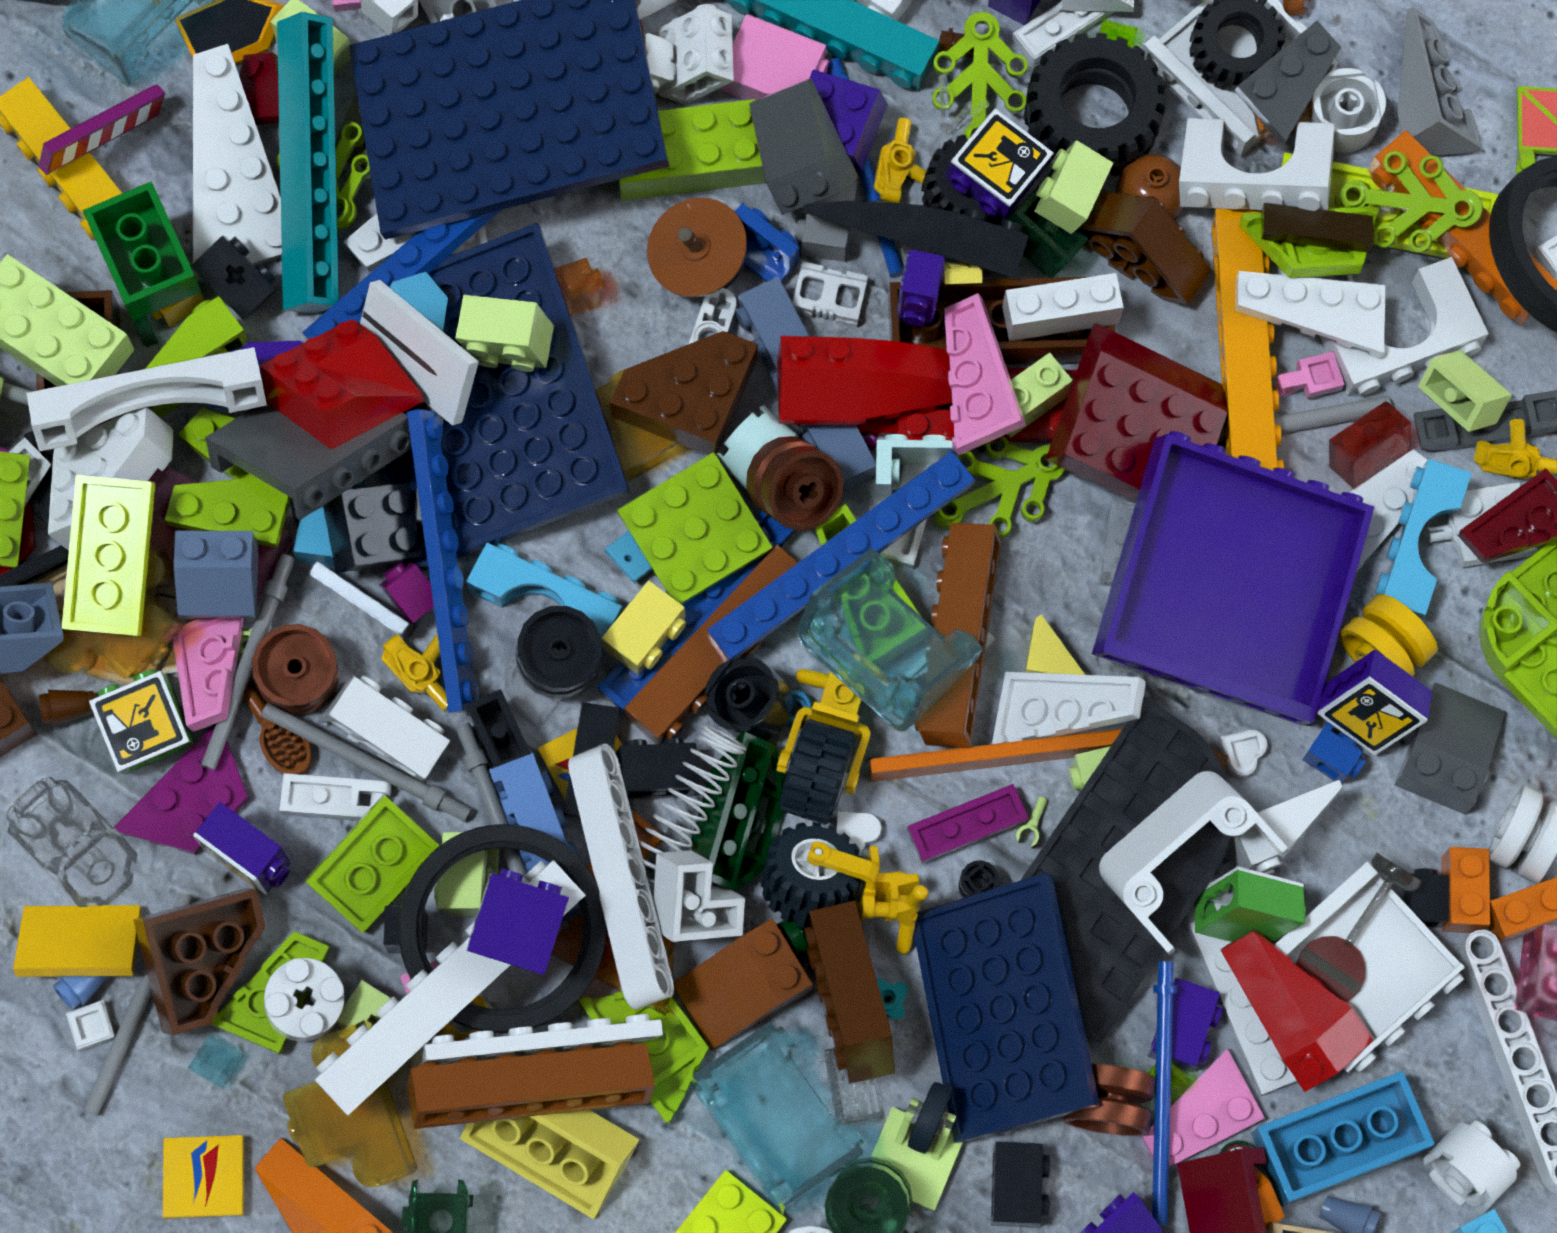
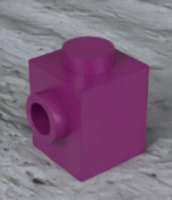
[379,562,434,623]

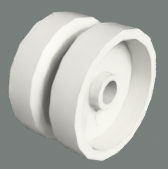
[1489,784,1557,884]

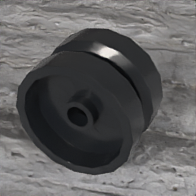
[516,606,602,698]

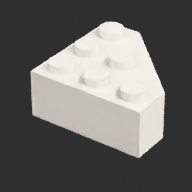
[48,407,173,551]

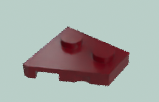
[239,52,279,125]

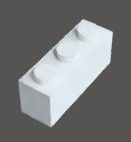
[1002,273,1124,341]

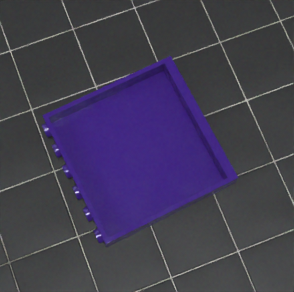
[1092,431,1375,725]

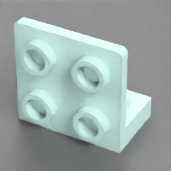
[876,434,953,501]

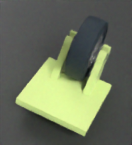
[861,1082,962,1211]

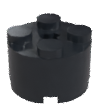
[705,657,795,742]

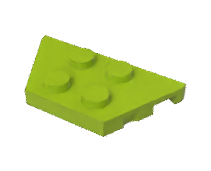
[1239,205,1379,278]
[578,992,709,1125]

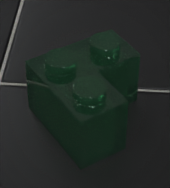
[1006,169,1089,278]

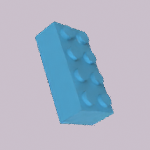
[1251,1071,1435,1207]

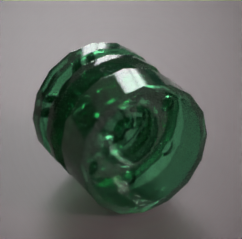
[824,1156,913,1233]

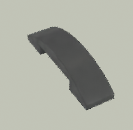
[1413,390,1557,450]

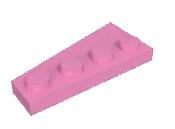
[944,293,1026,455]

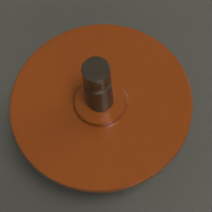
[647,198,747,297]

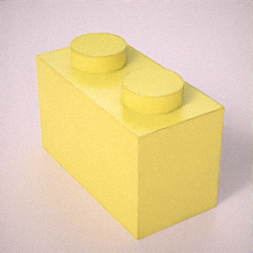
[601,580,686,676]

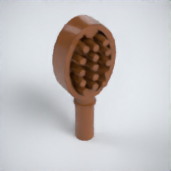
[242,685,313,775]

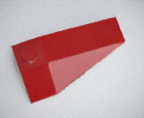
[1221,929,1374,1092]

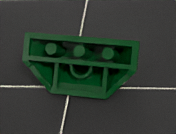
[691,732,785,891]

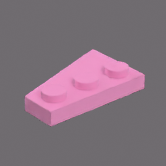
[171,618,244,732]
[1141,1048,1265,1168]

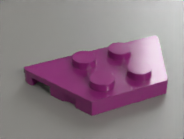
[113,724,249,855]

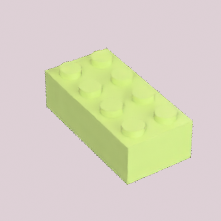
[0,254,134,387]

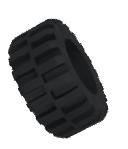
[1024,32,1166,176]

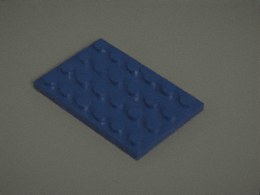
[914,873,1100,1143]

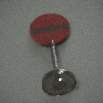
[1296,852,1423,1001]

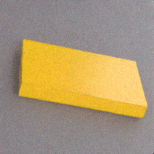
[13,905,142,977]

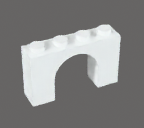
[1179,118,1334,211]
[1319,257,1489,397]

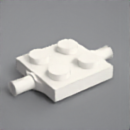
[1426,482,1538,567]

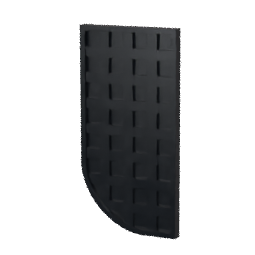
[1021,697,1230,1043]

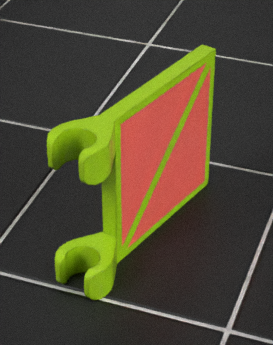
[1516,86,1557,175]

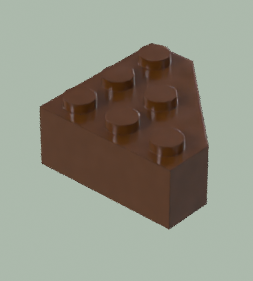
[1066,189,1212,304]
[610,331,758,455]
[133,888,266,1035]

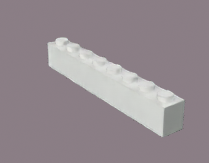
[315,860,586,1116]

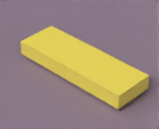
[942,262,982,284]

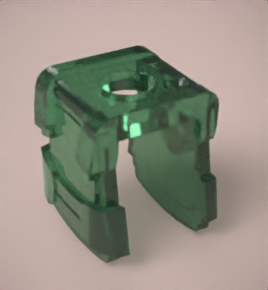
[402,1179,474,1233]

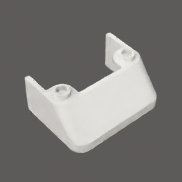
[1099,771,1288,956]

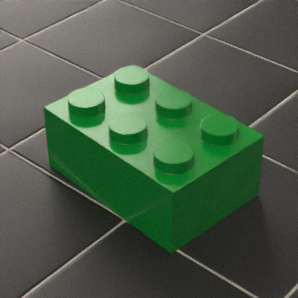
[82,181,201,321]

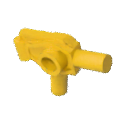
[873,118,926,202]
[1473,419,1557,479]
[381,633,448,712]

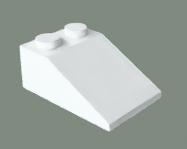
[1227,780,1342,875]

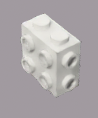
[657,4,734,105]

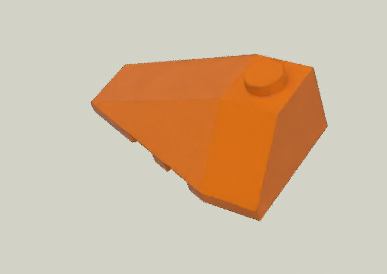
[254,1138,393,1233]

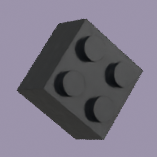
[323,483,423,573]

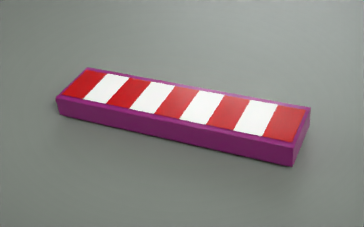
[38,84,165,175]

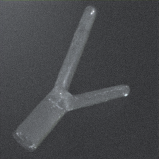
[928,74,989,157]

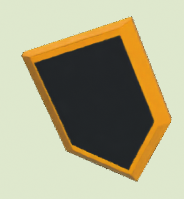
[173,0,285,66]

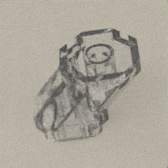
[6,777,138,907]

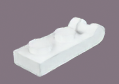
[279,773,392,820]

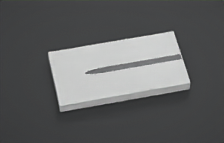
[360,280,479,426]

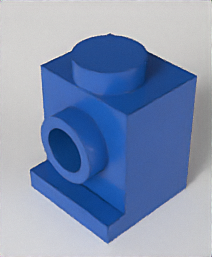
[1302,721,1367,784]

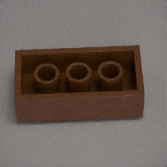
[804,901,895,1084]

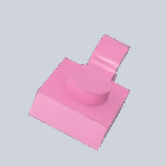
[1273,351,1345,399]

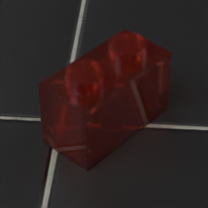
[1329,401,1411,489]

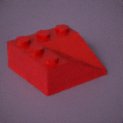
[259,319,424,450]

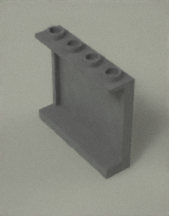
[205,402,412,520]

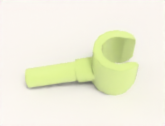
[1016,797,1047,848]

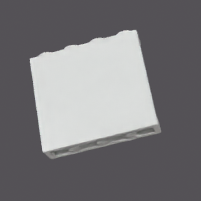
[1143,0,1338,158]
[1275,861,1465,1073]

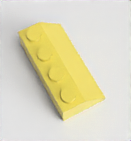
[460,1110,640,1220]

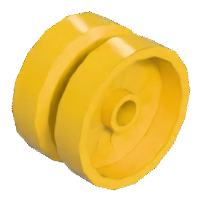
[1339,594,1438,677]

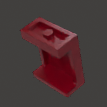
[1177,1147,1267,1233]

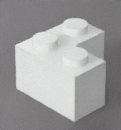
[653,850,745,942]

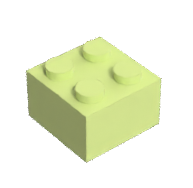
[455,295,554,372]

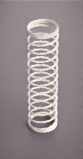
[638,725,746,900]

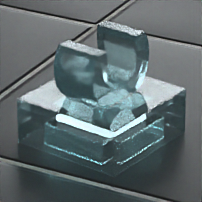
[188,1034,244,1089]

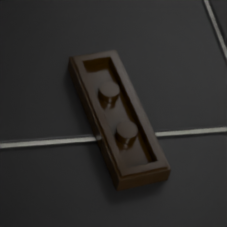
[1261,203,1374,253]

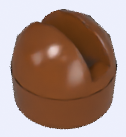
[1282,0,1311,16]

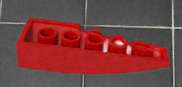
[777,336,952,425]

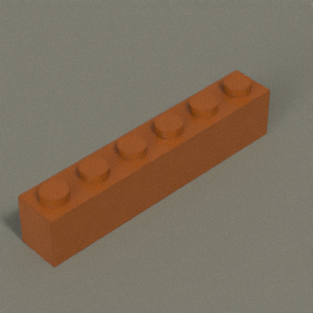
[915,523,1002,748]
[624,545,798,744]
[407,1041,655,1129]

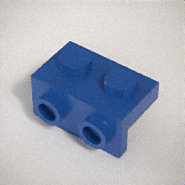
[734,203,799,282]

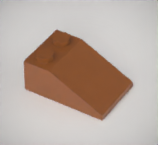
[673,918,813,1052]

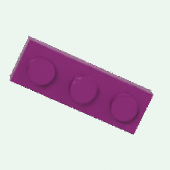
[907,784,1029,864]

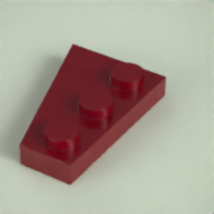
[1458,468,1557,564]

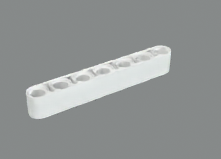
[568,744,674,1010]
[1458,930,1557,1194]

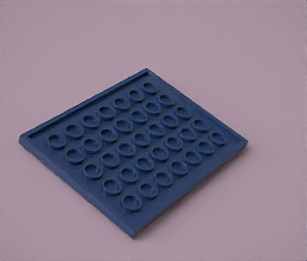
[349,0,670,240]
[339,222,631,572]

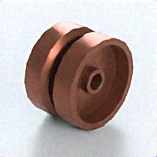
[746,436,844,531]
[252,624,339,716]
[1063,1063,1156,1136]

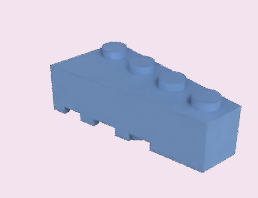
[489,753,582,922]

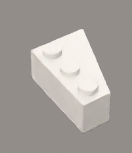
[317,676,450,781]

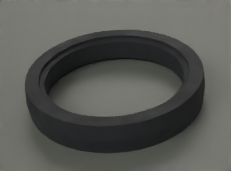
[1489,156,1557,333]
[398,824,607,1033]

